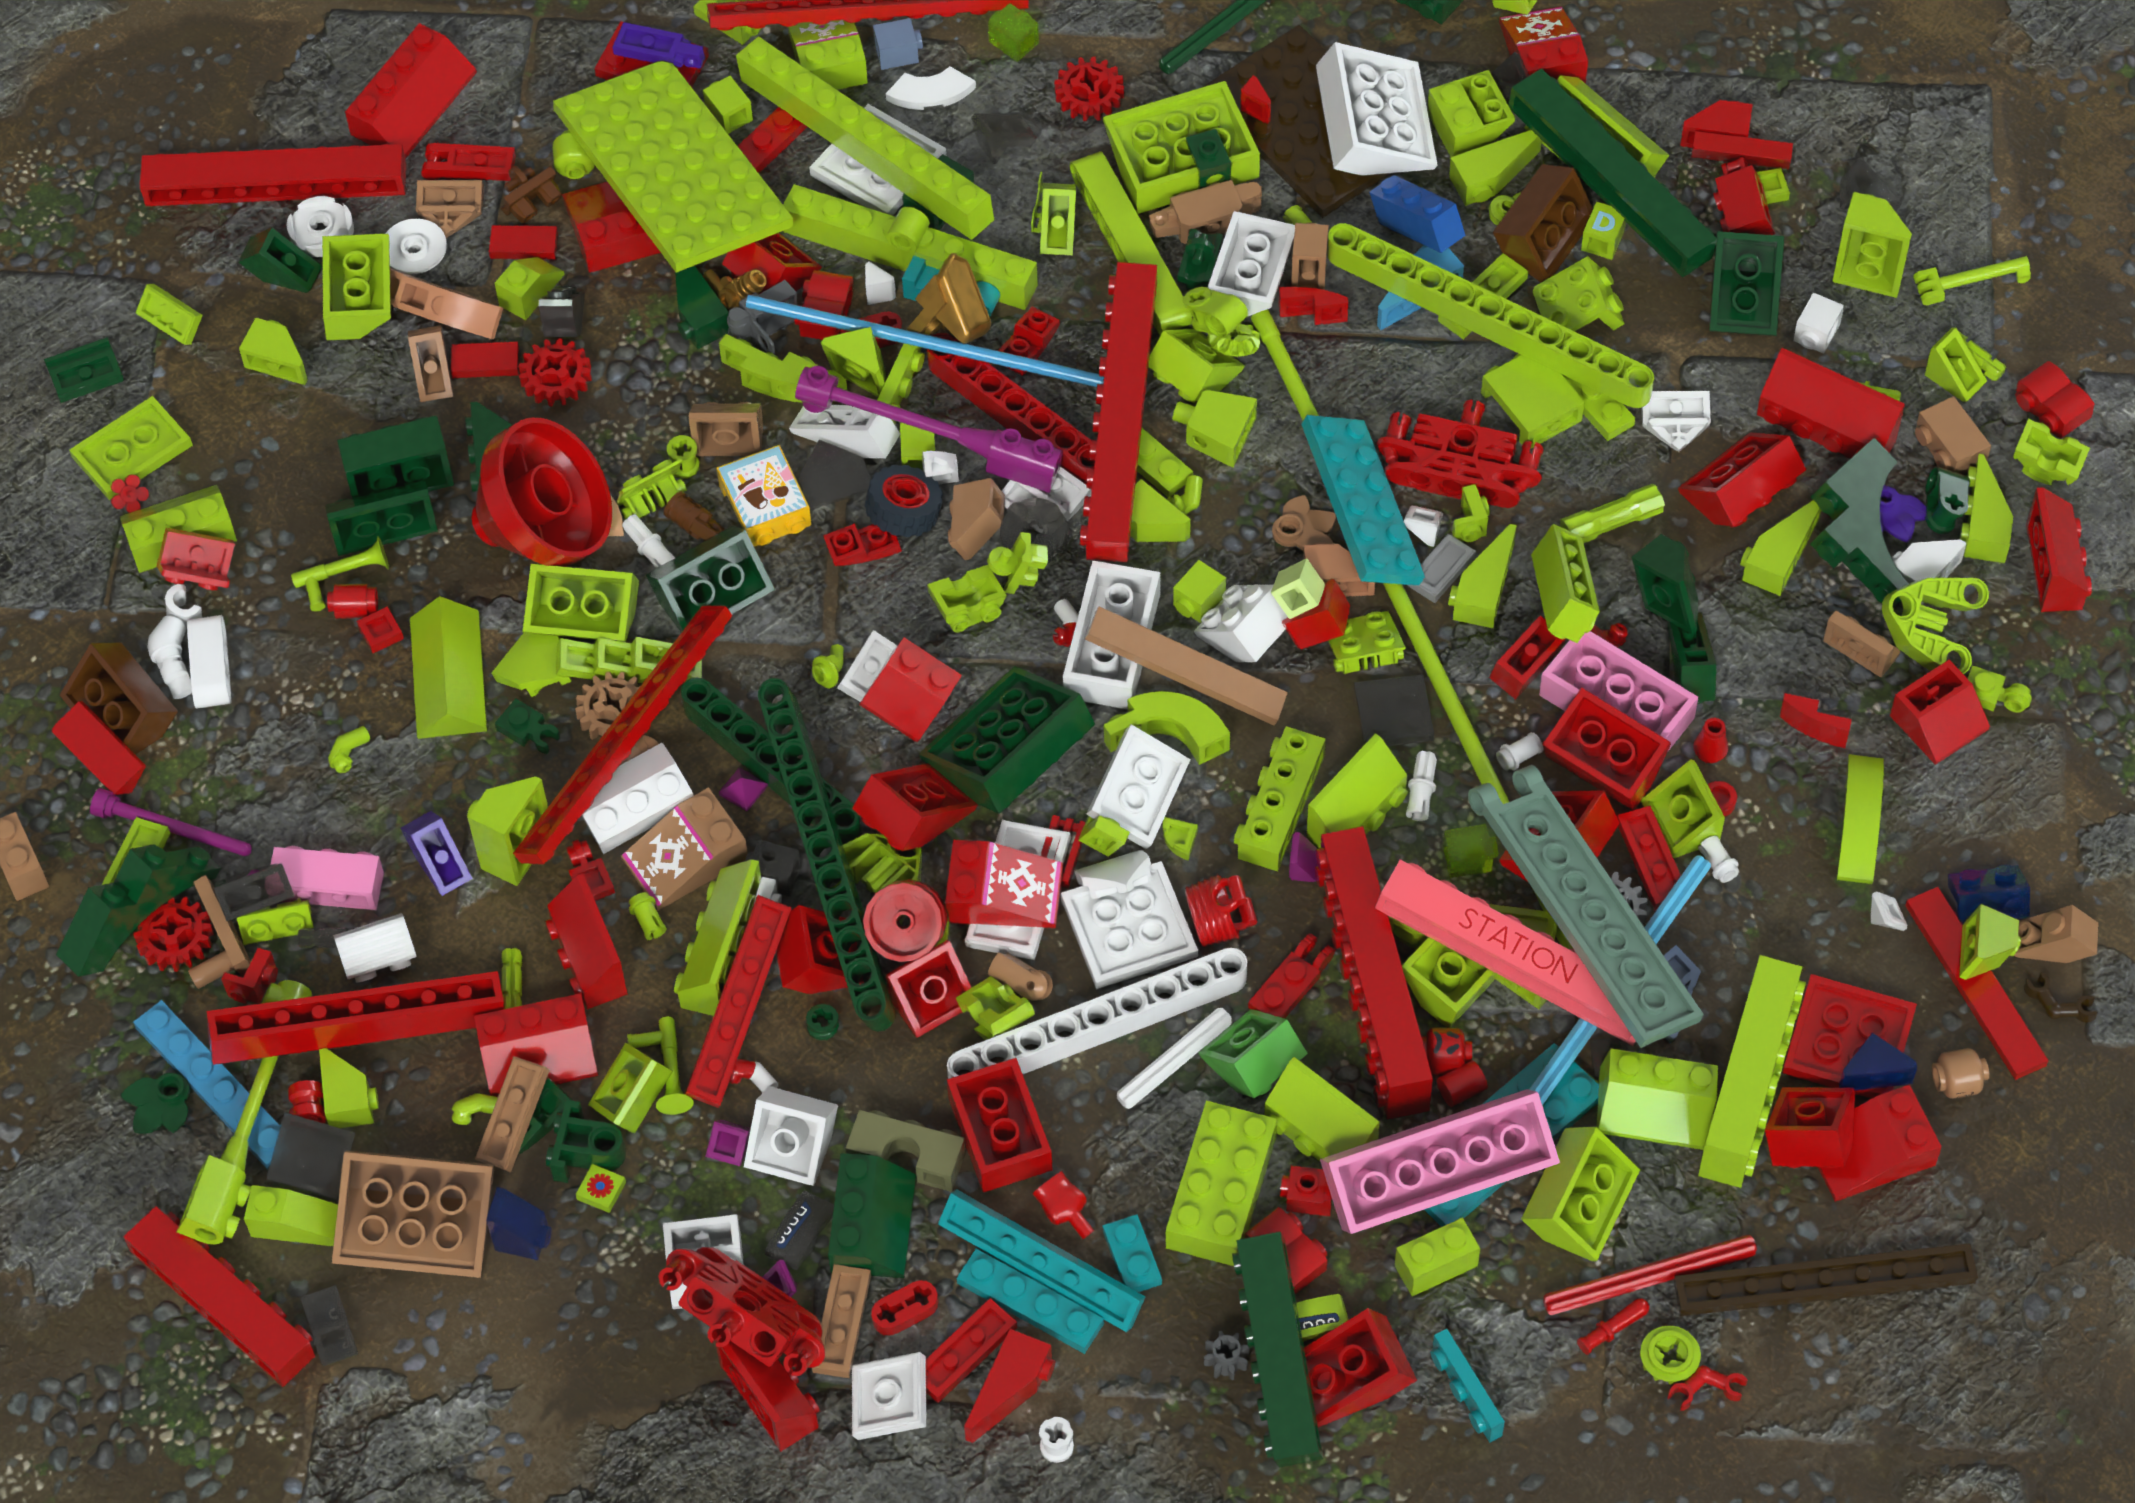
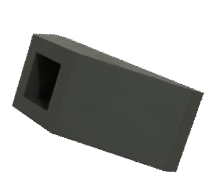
[539,286,585,337]

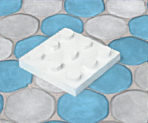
[809,104,947,216]
[1061,861,1198,989]

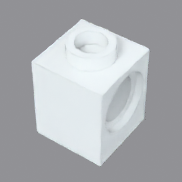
[1793,293,1844,354]

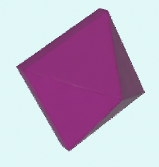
[719,767,768,812]
[762,1260,797,1297]

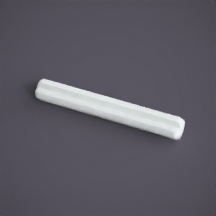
[1117,1008,1232,1109]

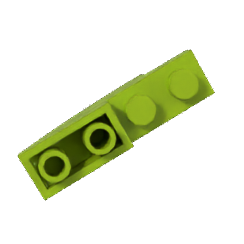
[719,334,847,404]

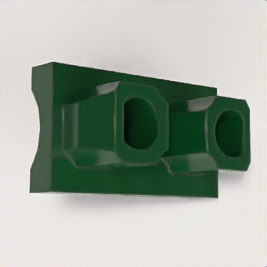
[1177,229,1223,290]

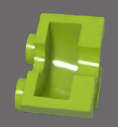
[2013,418,2090,485]
[927,565,1007,633]
[956,976,1035,1040]

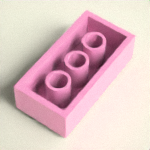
[1539,631,1698,751]

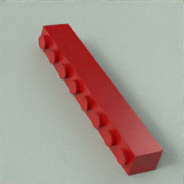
[140,144,407,206]
[206,971,504,1065]

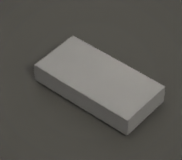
[1407,534,1476,603]

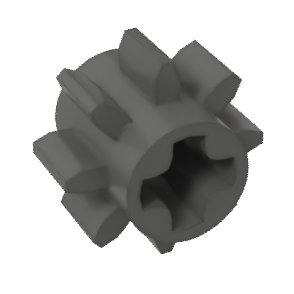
[1204,1331,1249,1380]

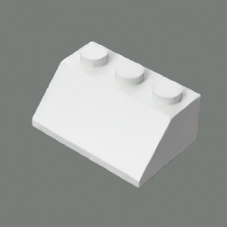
[1207,211,1295,316]
[582,743,694,854]

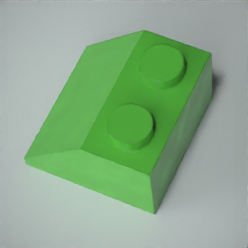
[1198,1009,1308,1098]

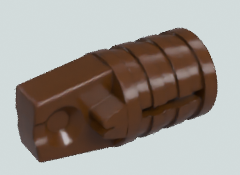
[664,491,726,541]

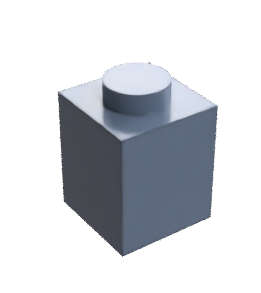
[873,18,923,70]

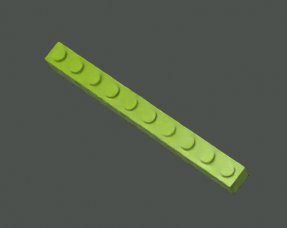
[736,36,994,240]

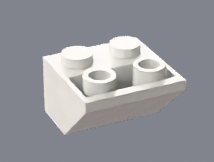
[1194,584,1288,662]
[663,1215,744,1309]

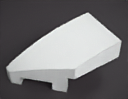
[922,451,959,485]

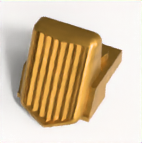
[906,253,991,344]

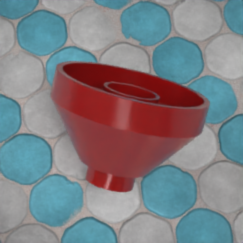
[471,417,612,567]

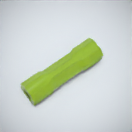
[1559,483,1665,543]

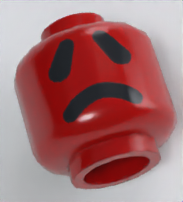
[1421,1027,1472,1075]

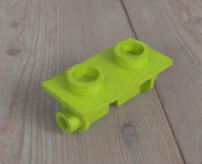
[236,898,314,945]

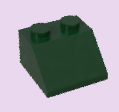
[1631,534,1698,634]

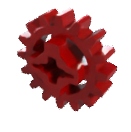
[1054,57,1124,122]
[518,338,592,407]
[133,897,214,972]

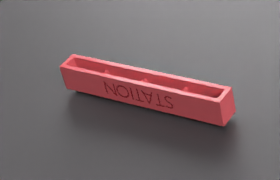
[1375,860,1636,1046]

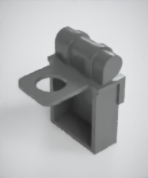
[727,280,797,355]

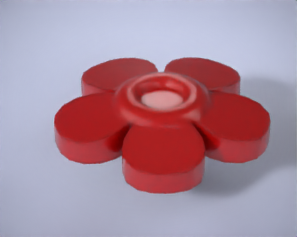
[110,474,149,513]

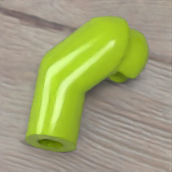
[328,726,370,773]

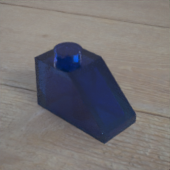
[486,1187,552,1260]

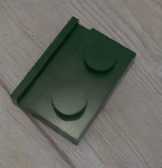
[44,337,124,403]

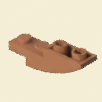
[390,268,503,339]

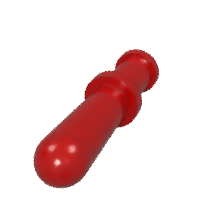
[1577,1298,1650,1355]

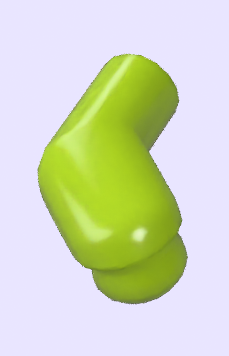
[1167,475,1203,515]
[451,1093,498,1125]

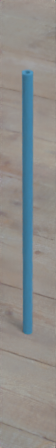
[746,294,1104,387]

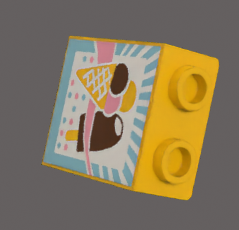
[716,445,811,547]

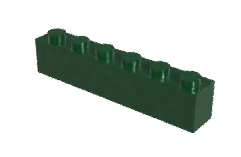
[1232,1232,1324,1468]

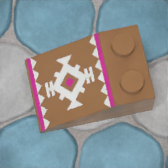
[621,787,749,911]

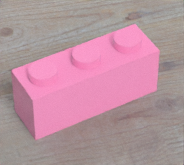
[266,846,384,910]

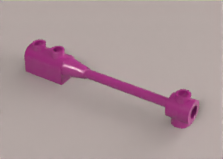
[795,366,1063,493]

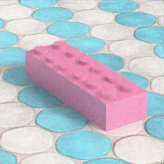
[1320,1089,1560,1234]

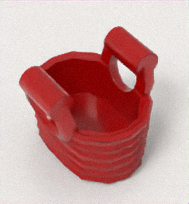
[1185,873,1258,947]

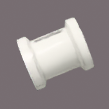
[1039,1417,1074,1463]

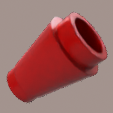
[1693,718,1728,764]

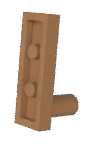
[188,875,251,989]

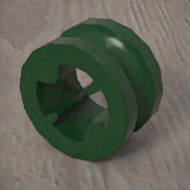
[806,1004,839,1040]

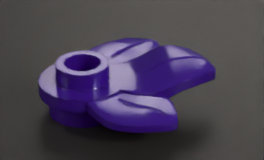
[1880,485,1926,543]

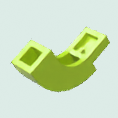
[1104,691,1230,765]

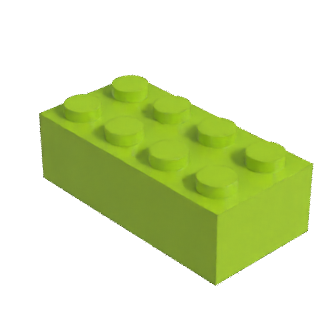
[1166,1100,1277,1266]

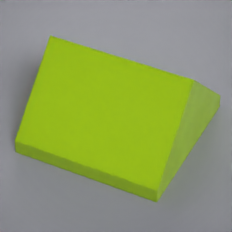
[821,327,887,397]
[1641,759,1725,858]
[588,1043,673,1134]

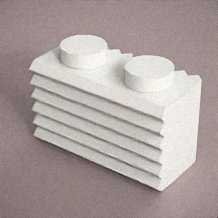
[333,913,417,983]

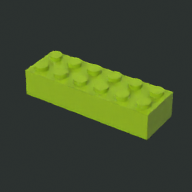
[1698,955,1806,1188]

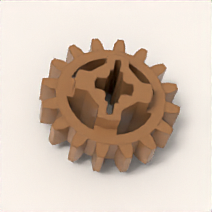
[575,672,640,740]

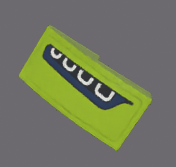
[1296,1294,1349,1342]

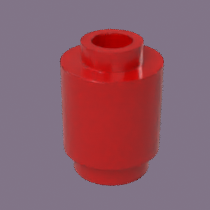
[327,584,378,619]

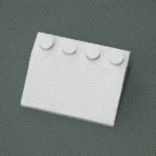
[1316,42,1438,175]

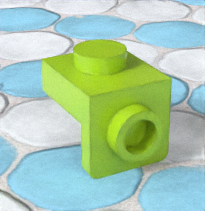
[1452,484,1490,542]

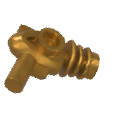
[703,269,766,312]

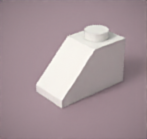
[1892,539,1966,605]

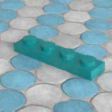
[957,1248,1104,1354]

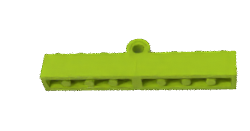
[783,184,1038,310]

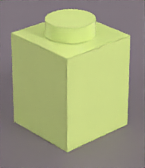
[1271,558,1326,619]

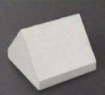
[865,261,896,305]

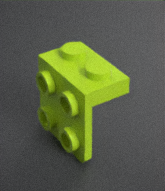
[1533,256,1625,331]

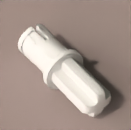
[622,515,675,569]
[1406,751,1437,821]

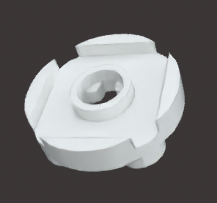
[287,196,354,258]

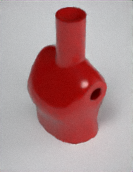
[1032,1170,1095,1239]

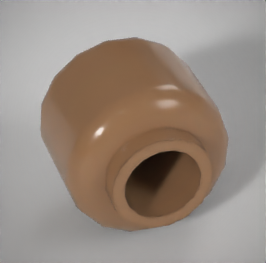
[1932,1048,1989,1099]

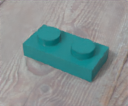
[1102,1214,1162,1292]

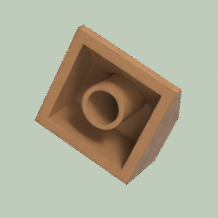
[689,402,763,456]

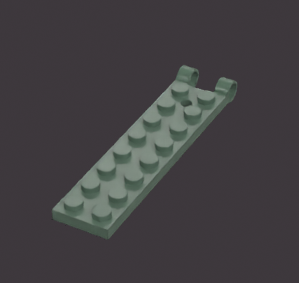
[1468,765,1704,1048]

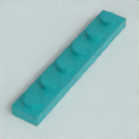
[938,1189,1145,1332]

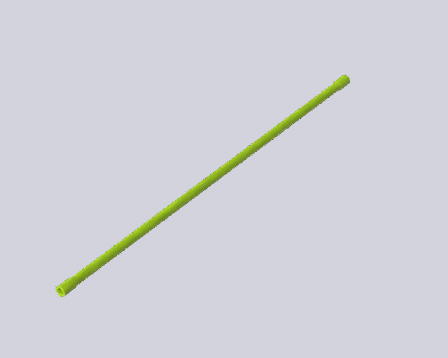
[1251,309,1573,949]

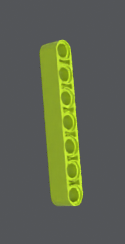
[1070,151,1192,336]

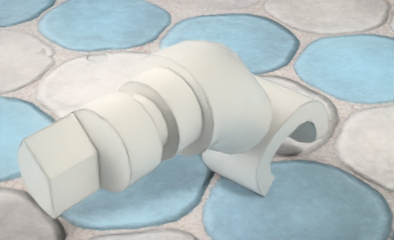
[147,584,202,699]

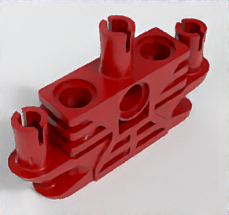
[1377,399,1544,508]
[658,1247,825,1376]

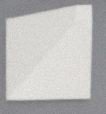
[1404,505,1443,547]

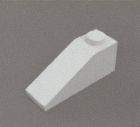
[789,405,900,459]

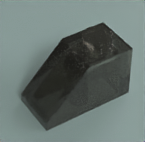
[214,862,295,921]

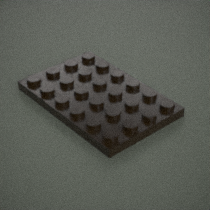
[1201,25,1391,218]

